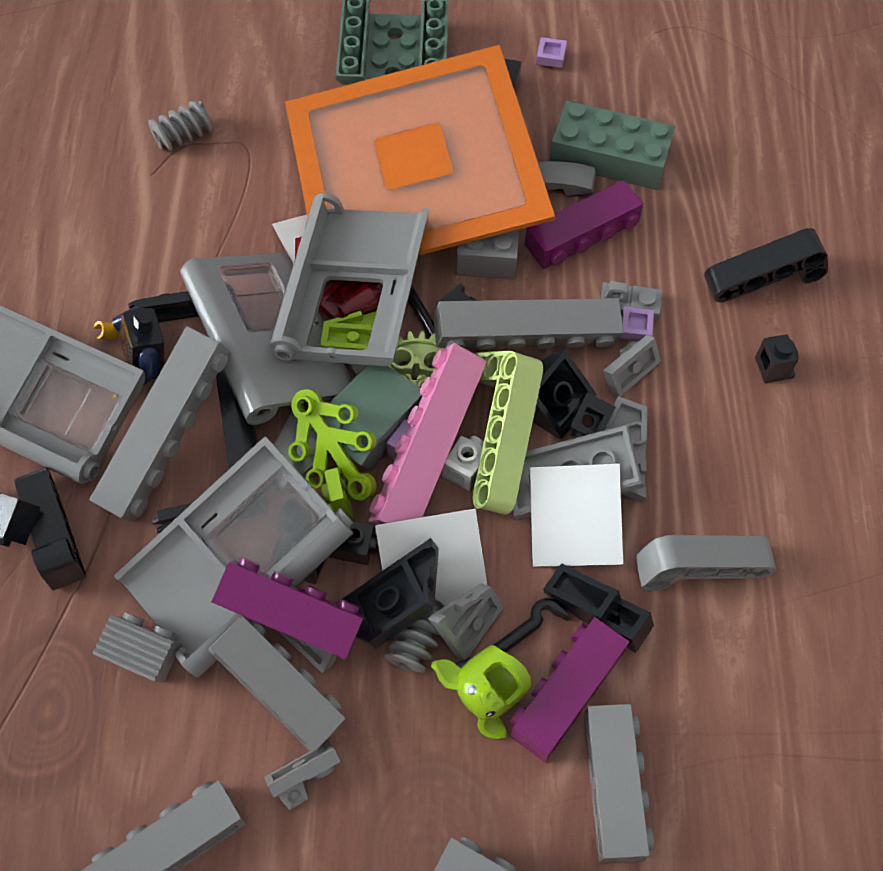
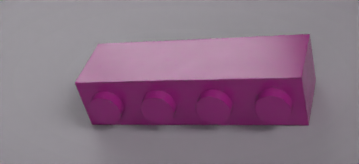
[524,180,644,269]
[211,557,364,659]
[510,617,629,762]

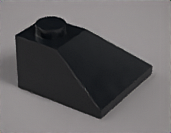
[533,349,597,439]

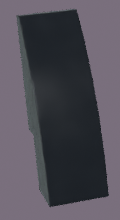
[543,563,654,653]

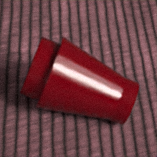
[337,283,381,318]

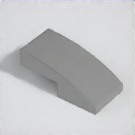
[538,161,597,196]

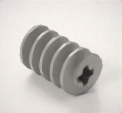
[148,100,213,151]
[383,599,444,673]

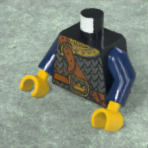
[94,306,164,401]

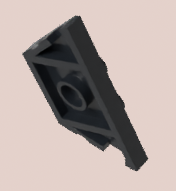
[336,538,439,649]

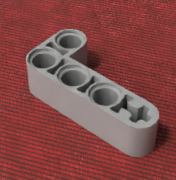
[635,535,777,591]

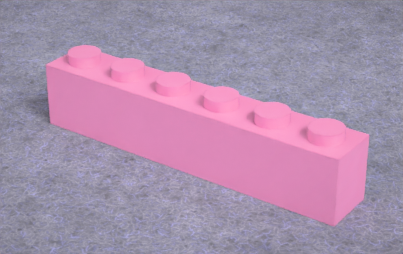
[368,343,487,525]

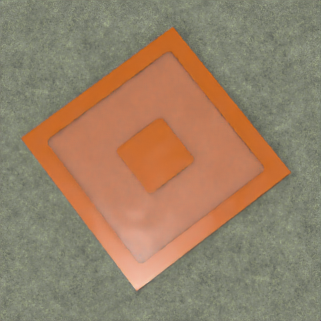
[285,45,555,255]

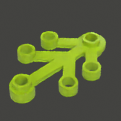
[288,389,377,500]

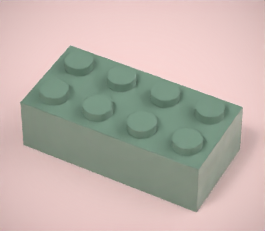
[550,100,675,190]

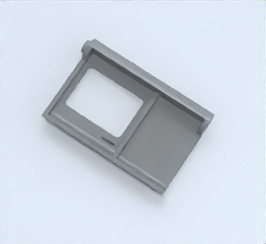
[269,193,429,366]

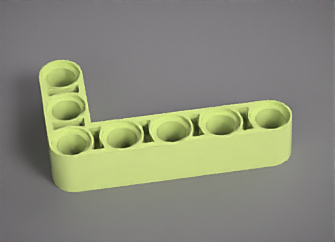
[472,351,543,515]

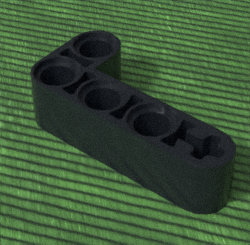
[704,228,828,303]
[14,467,87,591]

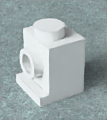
[442,435,484,491]

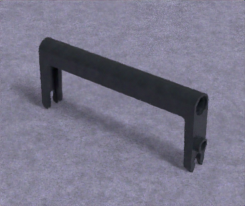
[129,286,268,533]

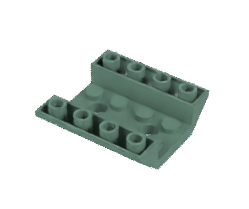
[336,0,449,86]

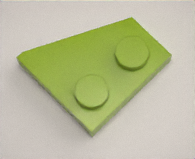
[320,311,376,350]
[321,467,355,521]

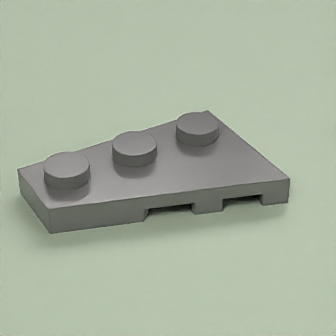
[605,396,647,503]

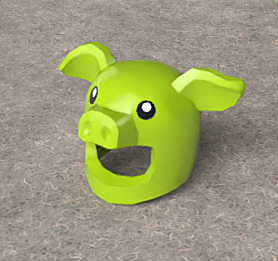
[431,645,531,739]

